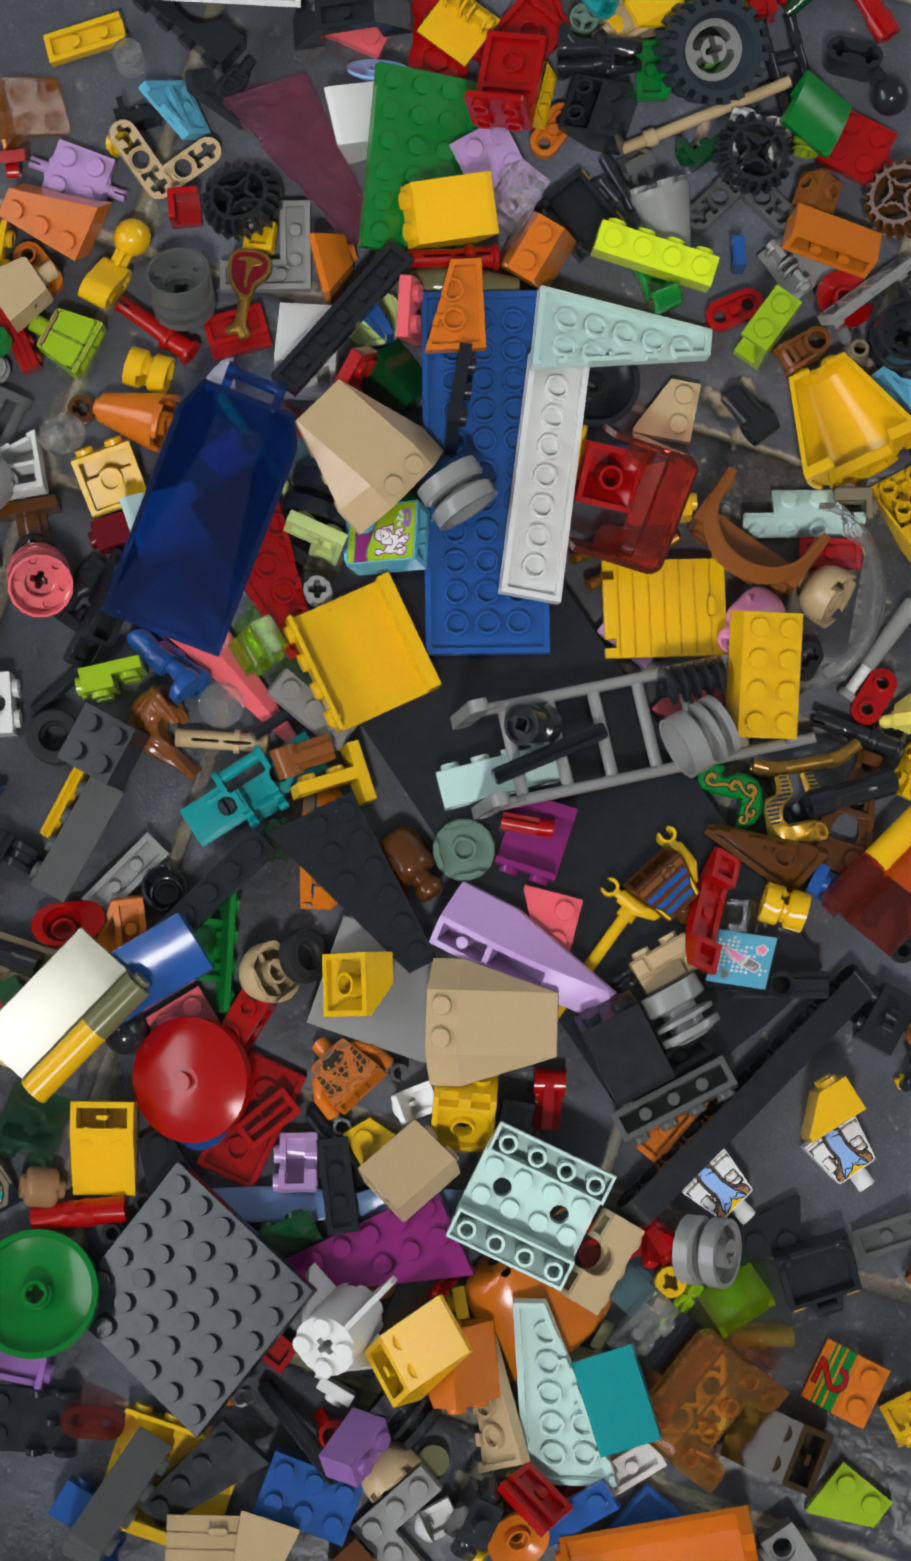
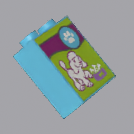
[344,500,430,575]

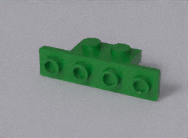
[195,892,240,1013]

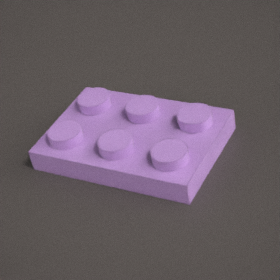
[449,127,542,224]

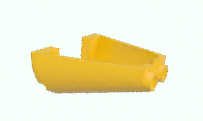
[788,352,911,490]

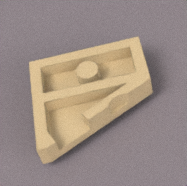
[632,378,701,445]

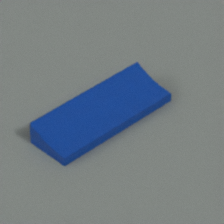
[111,913,215,1026]

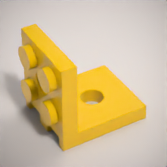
[431,1075,498,1152]

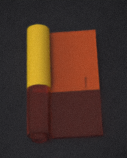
[821,805,911,957]

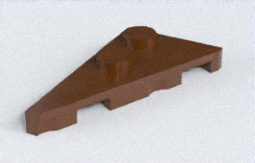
[704,822,829,893]

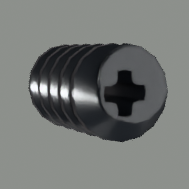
[657,655,727,705]

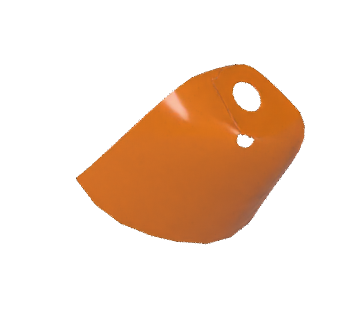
[465,1255,612,1382]

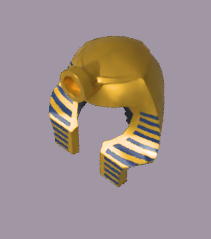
[759,771,828,845]

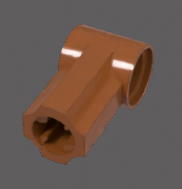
[269,733,336,780]

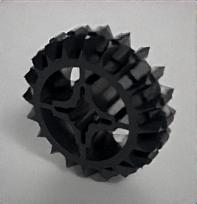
[712,112,795,196]
[201,161,283,242]

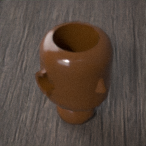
[379,826,443,902]

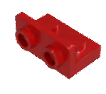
[221,988,277,1055]

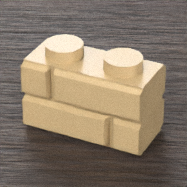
[628,931,697,997]

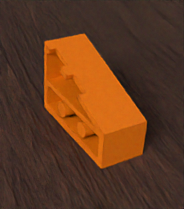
[0,184,112,261]

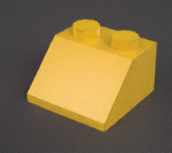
[800,1073,866,1143]

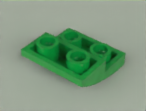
[779,70,852,158]

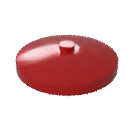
[132,1016,252,1143]

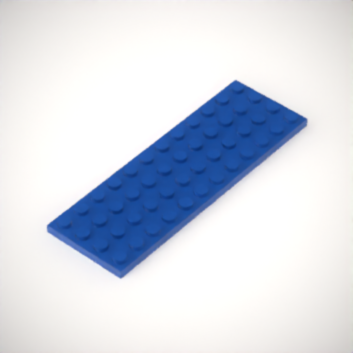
[421,290,550,656]

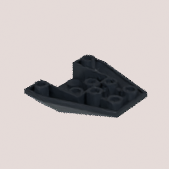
[293,0,413,51]

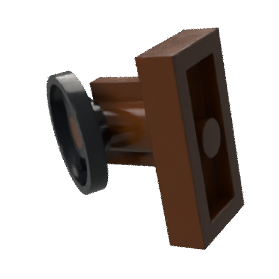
[0,495,62,574]

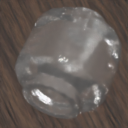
[39,412,85,456]

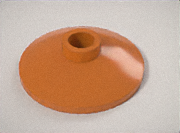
[487,1512,550,1561]

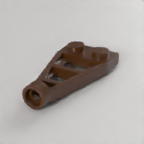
[811,750,883,880]

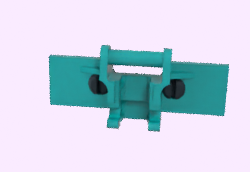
[180,731,328,847]

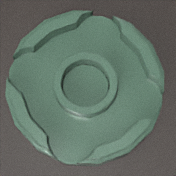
[433,819,495,881]

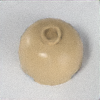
[798,565,856,628]
[239,940,299,1004]
[361,1440,422,1503]

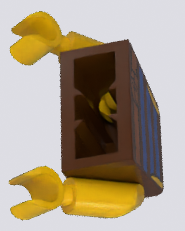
[601,826,699,925]

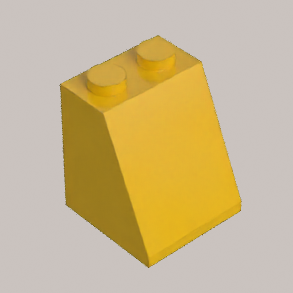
[398,171,499,250]

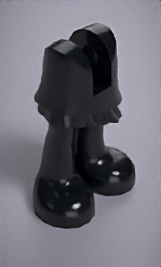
[557,23,643,81]

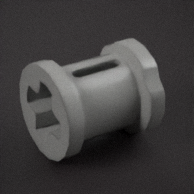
[303,575,333,608]

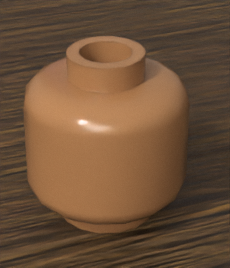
[18,1166,66,1208]

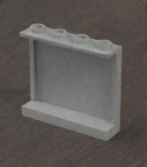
[307,916,460,1063]

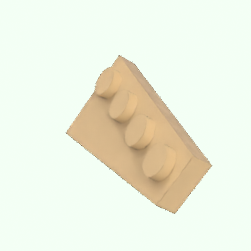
[473,1335,530,1473]

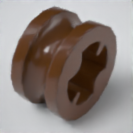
[68,395,96,425]

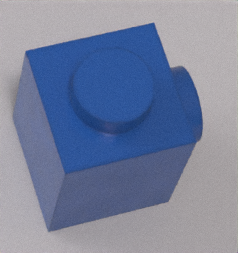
[48,1474,97,1528]

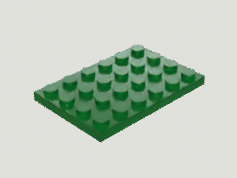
[358,61,479,253]

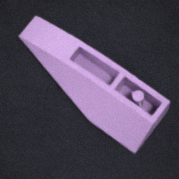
[429,881,617,1013]

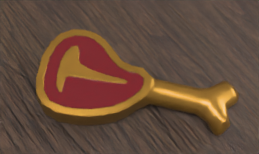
[225,248,272,341]

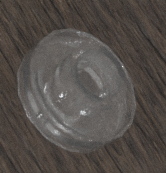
[198,682,245,728]

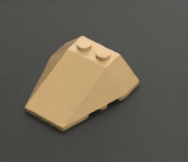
[295,379,444,535]
[425,958,559,1086]

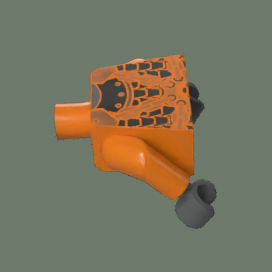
[311,1037,409,1136]

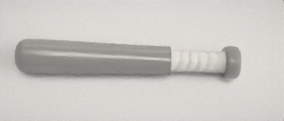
[837,597,911,703]

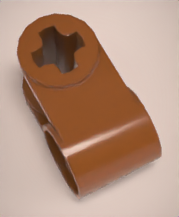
[770,326,831,379]

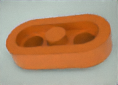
[529,102,569,160]
[13,241,64,297]

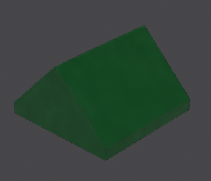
[360,341,423,416]

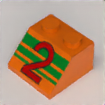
[800,1338,891,1429]

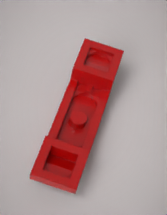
[685,847,741,975]

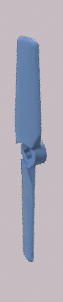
[212,1186,464,1223]

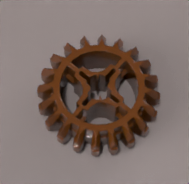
[862,156,911,241]

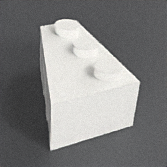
[0,430,49,502]

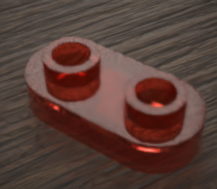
[60,1404,125,1441]

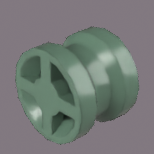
[569,3,599,39]

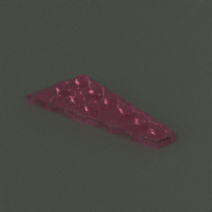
[222,72,363,244]

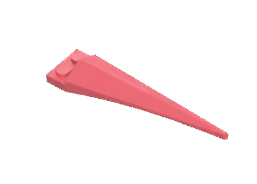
[132,559,297,743]

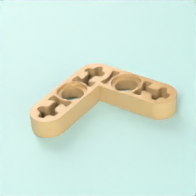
[108,120,221,199]

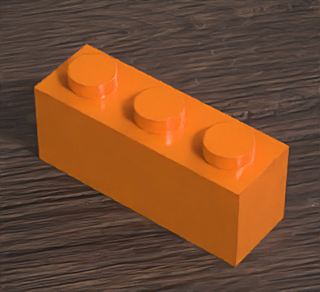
[782,203,882,279]

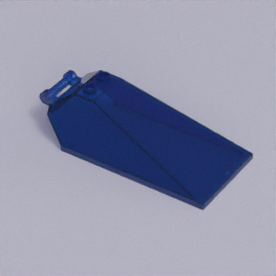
[101,361,297,657]

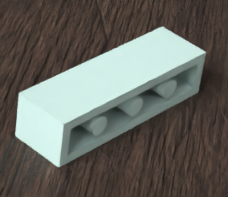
[436,745,561,811]

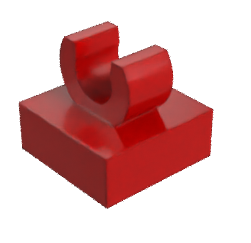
[0,148,29,179]

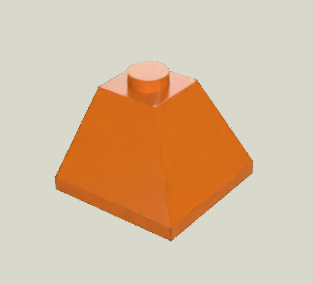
[308,233,358,305]

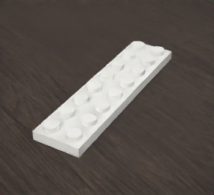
[498,352,590,605]

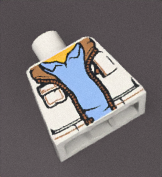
[801,1116,876,1192]
[682,1149,756,1225]

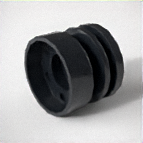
[865,298,911,374]
[367,1389,442,1450]

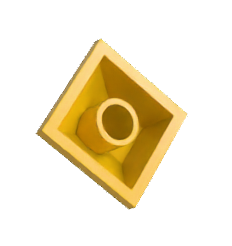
[322,952,393,1017]

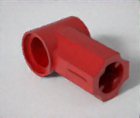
[532,1066,567,1130]

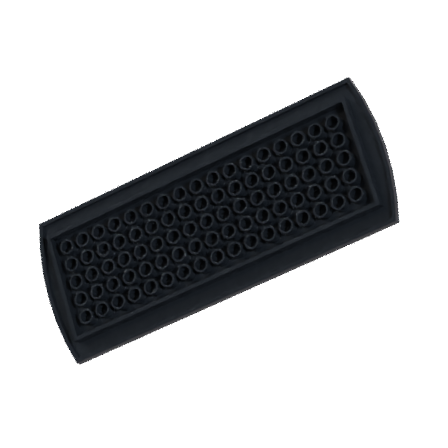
[306,566,823,1106]

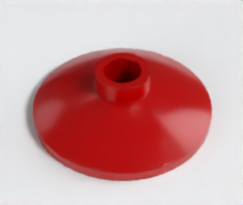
[816,270,874,328]

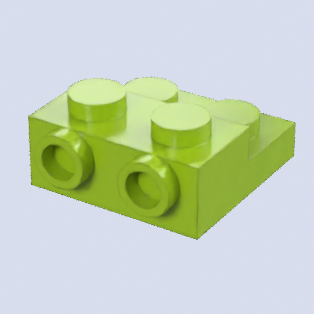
[75,655,149,704]

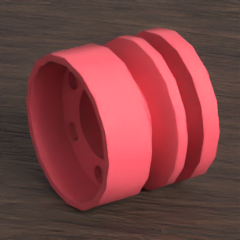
[6,542,73,617]

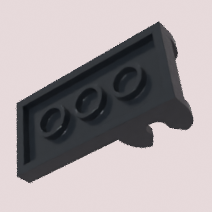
[0,1384,82,1459]

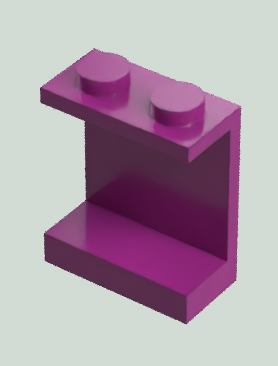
[495,800,578,886]

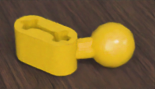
[78,218,151,310]

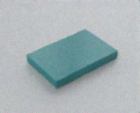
[572,1344,663,1458]

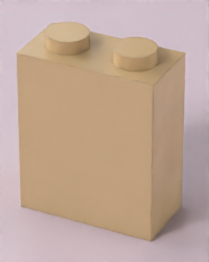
[358,1119,461,1223]

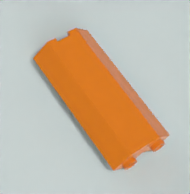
[555,1505,759,1561]

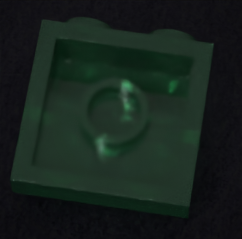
[0,1081,74,1167]

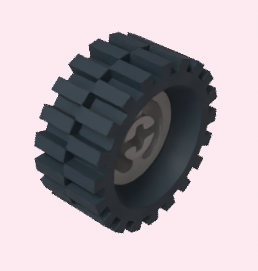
[654,0,769,106]

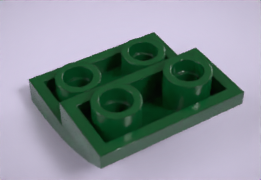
[255,1209,325,1259]

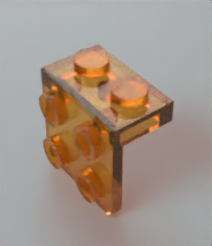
[0,77,70,150]

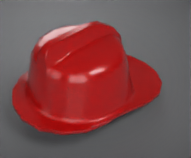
[31,900,106,950]

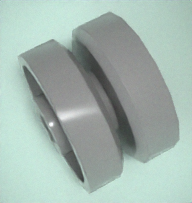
[417,455,498,531]
[672,1214,742,1289]

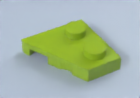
[804,1460,893,1528]

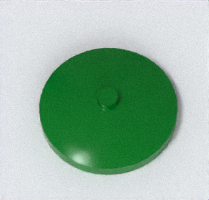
[0,1229,100,1360]

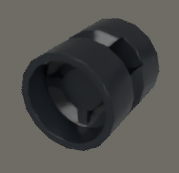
[504,704,562,745]

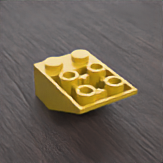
[869,466,911,563]
[70,1100,138,1196]
[364,1294,473,1408]

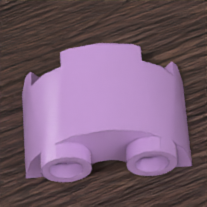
[273,1132,319,1193]

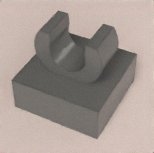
[616,147,656,186]

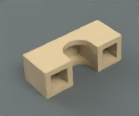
[556,1207,645,1315]

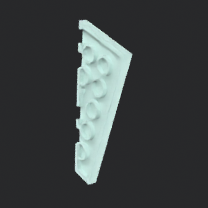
[529,285,713,370]
[513,1298,619,1487]

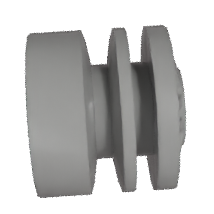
[659,695,741,778]
[638,971,721,1050]

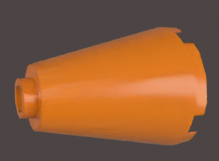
[93,392,182,454]

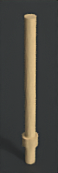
[622,76,792,155]

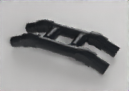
[759,15,811,116]

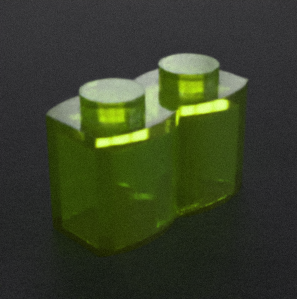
[227,614,289,677]

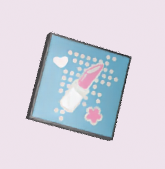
[704,928,780,997]

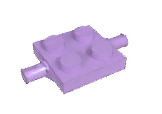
[28,139,128,203]

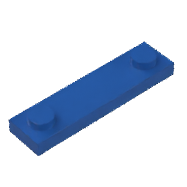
[516,1478,621,1549]

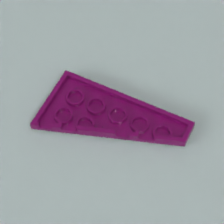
[286,1192,476,1287]

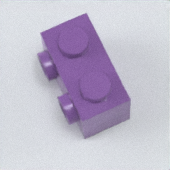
[319,1408,391,1488]

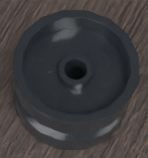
[282,466,347,531]

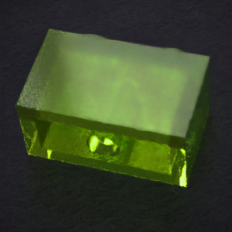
[697,1262,776,1339]

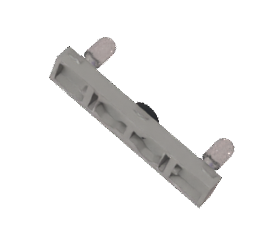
[817,256,911,345]

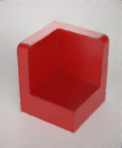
[167,186,203,229]

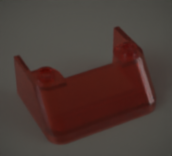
[568,423,698,574]

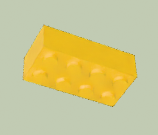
[726,611,803,739]

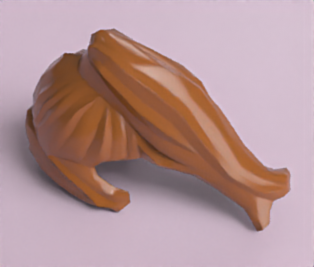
[125,685,202,781]

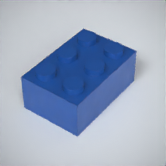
[253,1444,363,1547]

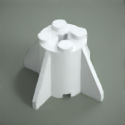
[293,1263,398,1379]

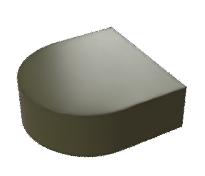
[587,1317,614,1351]

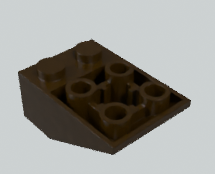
[720,1394,834,1497]

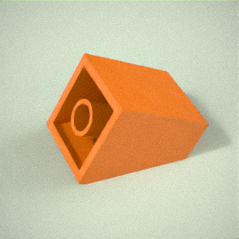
[499,211,577,290]
[428,1317,501,1415]

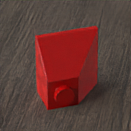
[573,439,648,515]

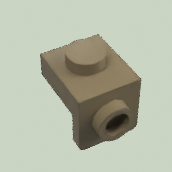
[833,483,878,524]

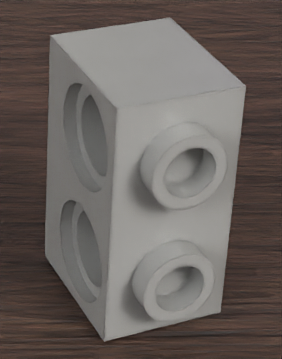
[757,1516,818,1561]

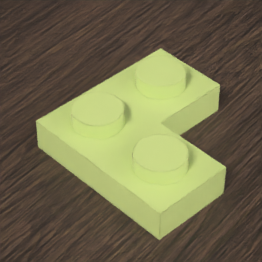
[283,509,348,566]

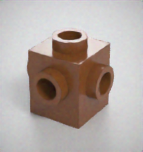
[791,168,843,215]

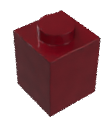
[88,511,135,556]

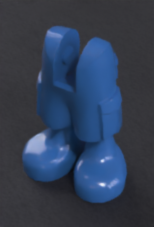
[127,627,212,704]

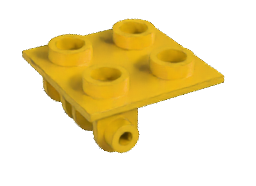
[417,0,500,67]

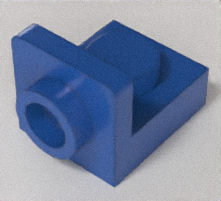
[802,863,842,904]

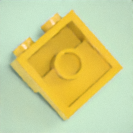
[70,435,148,519]

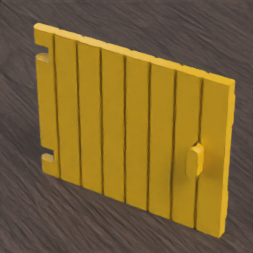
[601,558,728,659]

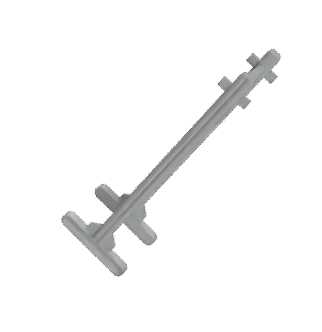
[450,654,817,820]

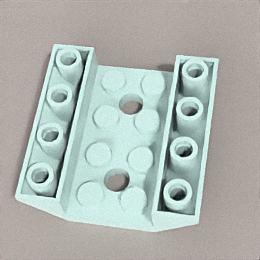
[446,1121,617,1291]

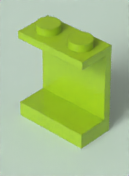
[733,284,802,370]

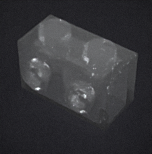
[493,158,550,235]
[606,1288,679,1357]

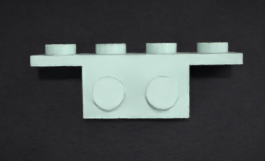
[741,490,866,538]

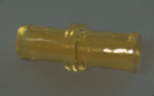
[729,1324,795,1350]

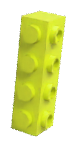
[590,218,720,293]

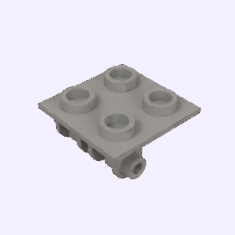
[757,235,838,299]

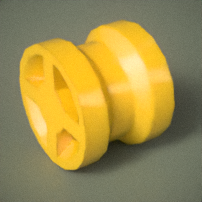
[653,1264,687,1298]

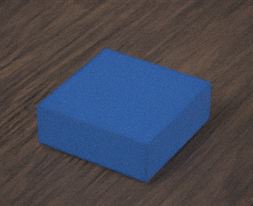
[729,235,747,274]

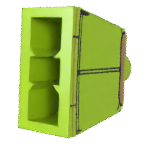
[28,308,107,381]

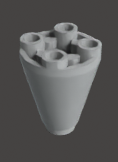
[629,174,691,247]

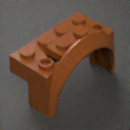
[687,466,831,599]

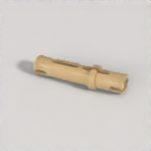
[175,728,270,754]

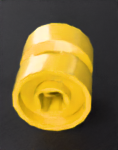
[122,346,175,393]
[757,882,812,933]

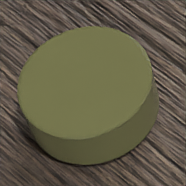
[418,1443,449,1477]

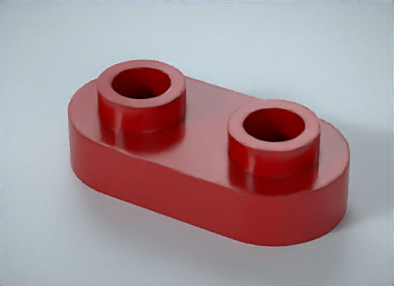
[705,288,764,333]
[849,668,897,726]

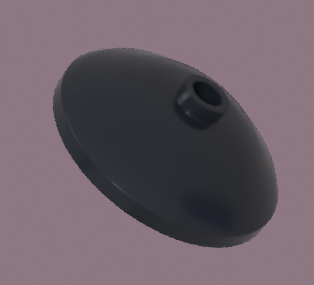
[583,365,640,427]

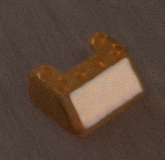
[648,1328,790,1494]

